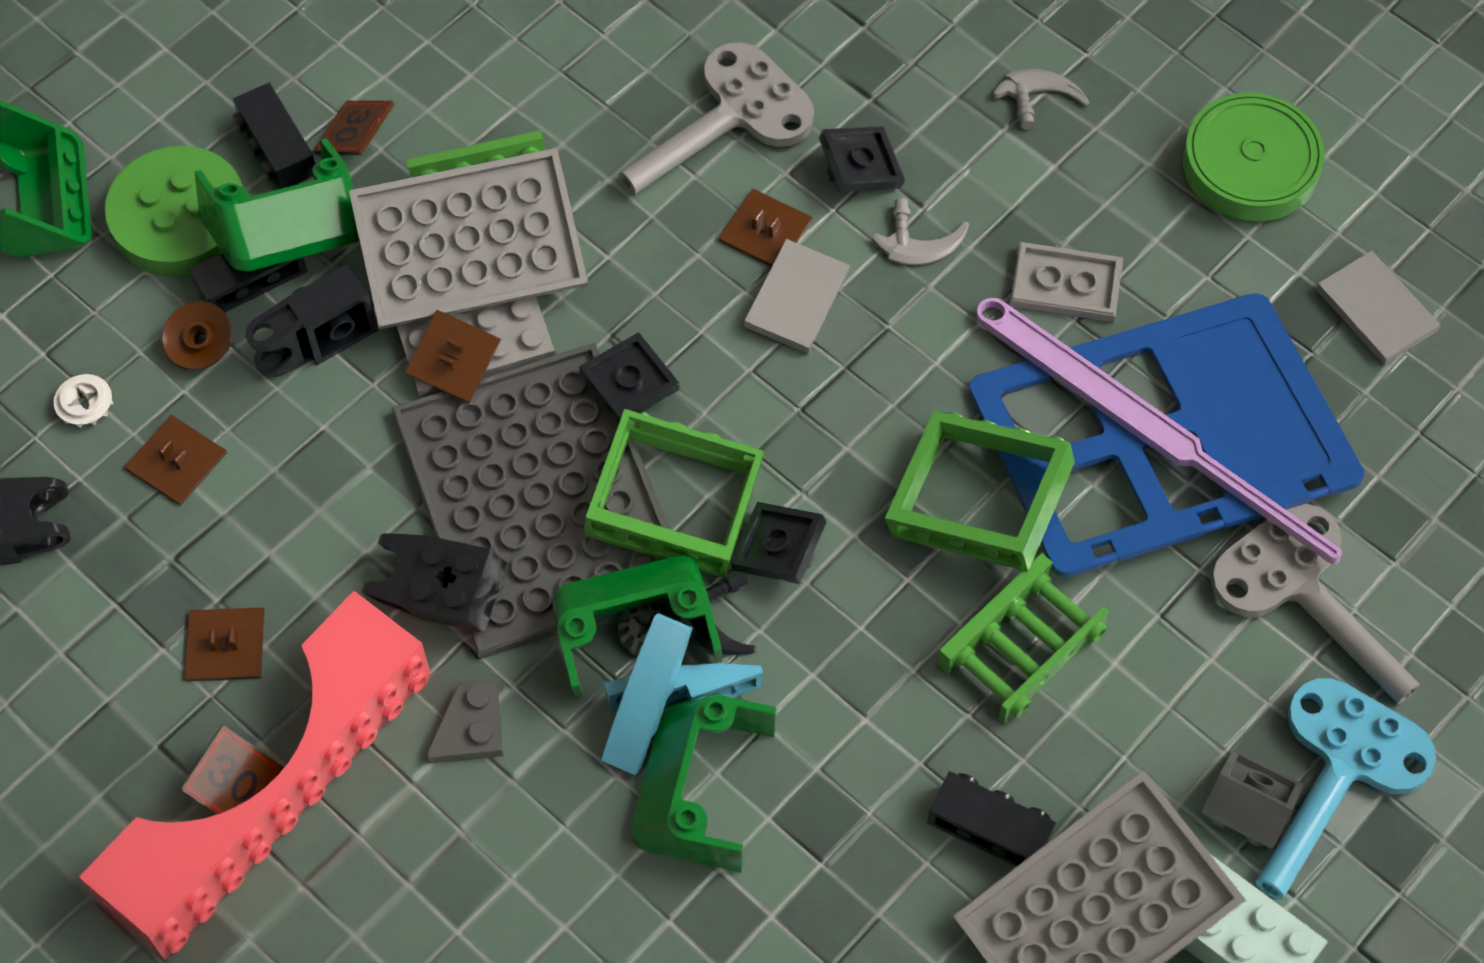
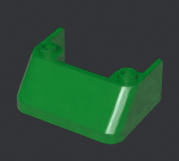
[0,100,92,258]
[194,138,360,271]
[552,556,723,699]
[631,694,777,872]

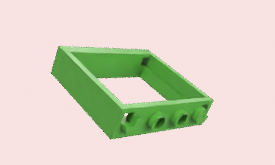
[583,409,764,578]
[885,411,1075,572]

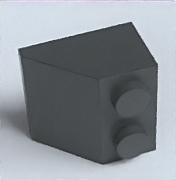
[1201,749,1304,849]

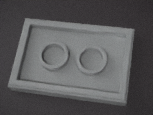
[744,239,850,354]
[1010,242,1123,323]
[1316,251,1441,365]

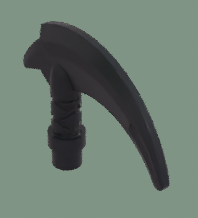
[679,570,757,655]

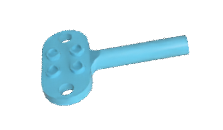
[1256,678,1436,899]

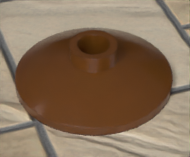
[162,301,232,370]

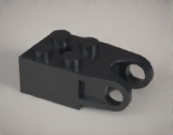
[245,264,378,377]
[0,477,70,566]
[361,533,507,633]

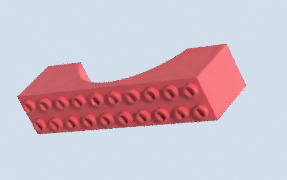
[79,591,431,960]

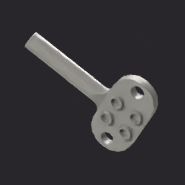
[619,42,814,195]
[1211,503,1420,705]

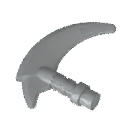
[993,69,1089,130]
[873,198,969,265]

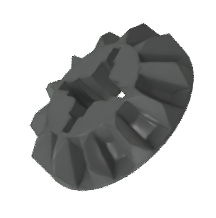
[618,603,676,656]

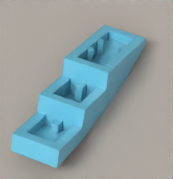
[601,613,692,776]
[604,663,763,711]

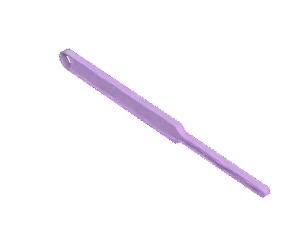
[977,298,1342,564]

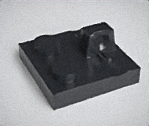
[819,126,905,192]
[579,332,680,423]
[730,502,827,584]

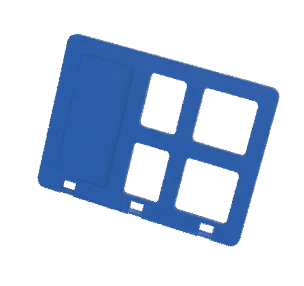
[970,293,1364,577]

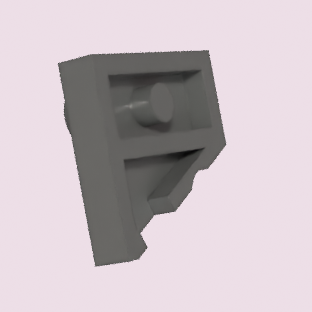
[428,680,503,763]

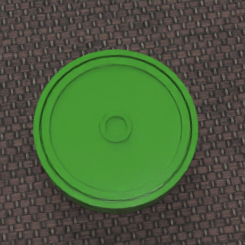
[1182,92,1325,222]
[105,146,243,277]

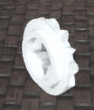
[54,374,113,429]

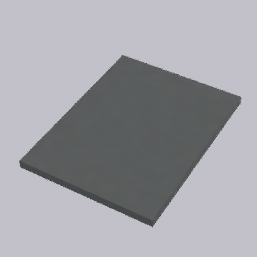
[391,343,669,660]

